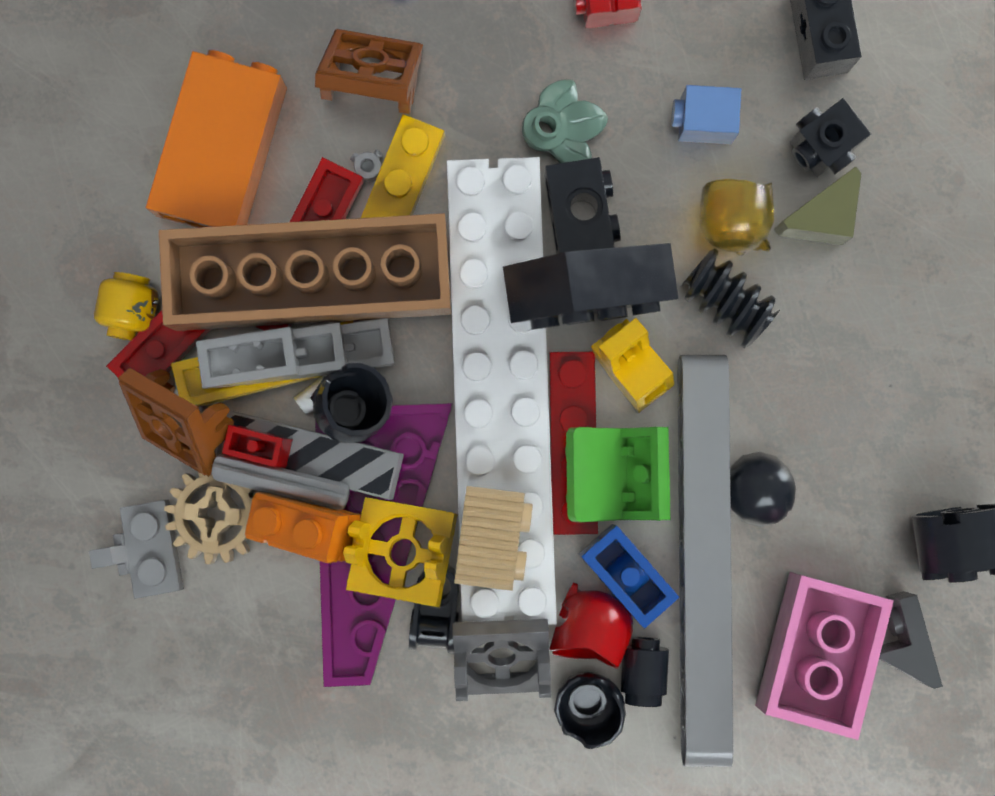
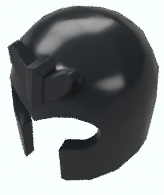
[310,363,393,443]

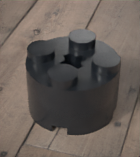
[912,504,995,583]

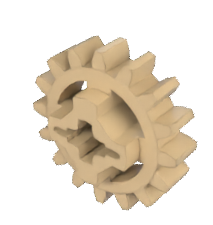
[164,472,255,564]

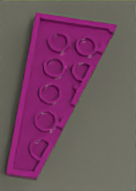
[315,403,453,687]

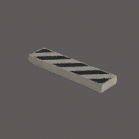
[217,411,404,500]

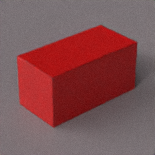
[222,425,293,468]

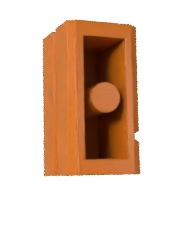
[245,492,360,563]

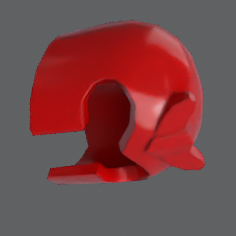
[549,582,633,669]

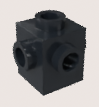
[790,98,871,177]

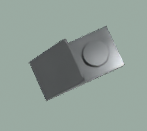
[879,591,943,689]

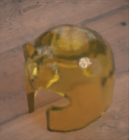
[700,179,774,256]

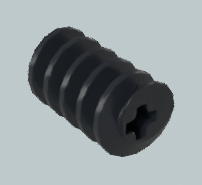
[680,248,780,349]

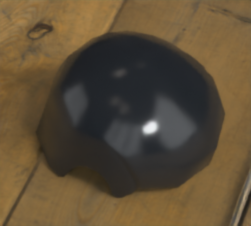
[730,452,796,527]
[554,671,626,749]

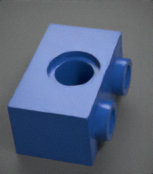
[579,524,680,629]

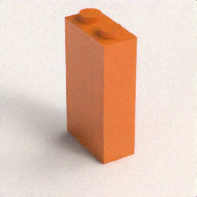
[146,50,287,228]

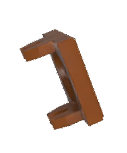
[315,29,423,114]
[118,368,234,477]

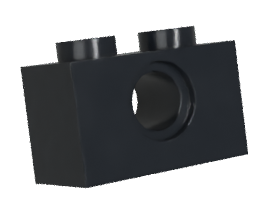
[544,157,621,254]

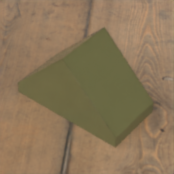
[774,166,862,245]

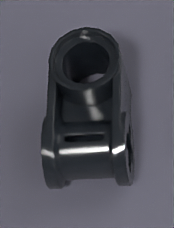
[409,564,459,654]

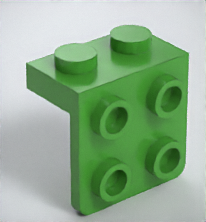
[565,427,671,522]

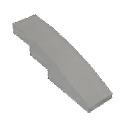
[196,318,395,389]

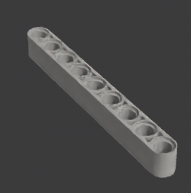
[677,355,733,767]

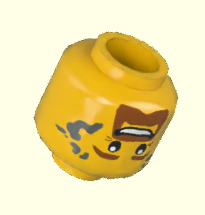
[94,272,159,341]

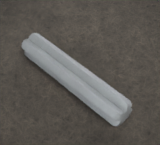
[211,453,349,510]

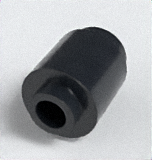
[620,637,669,707]

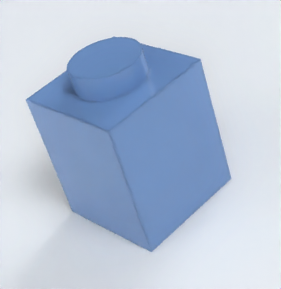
[671,85,742,145]

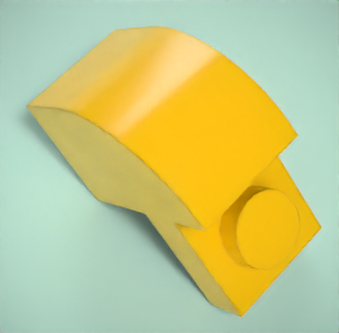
[591,318,674,413]

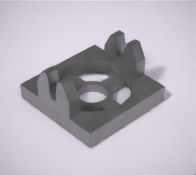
[453,619,551,701]

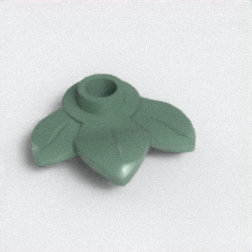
[522,79,608,163]

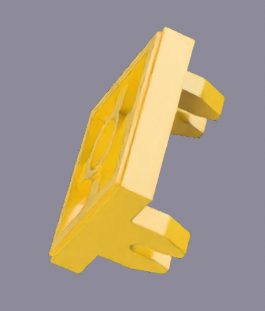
[343,497,458,608]

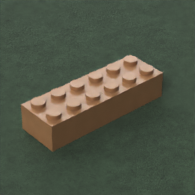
[159,213,452,331]

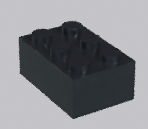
[503,243,679,330]

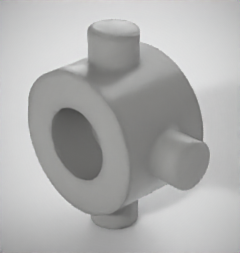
[350,150,383,183]

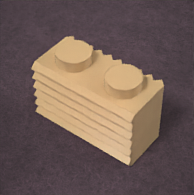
[454,486,533,591]

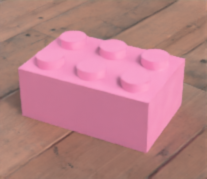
[755,572,894,740]

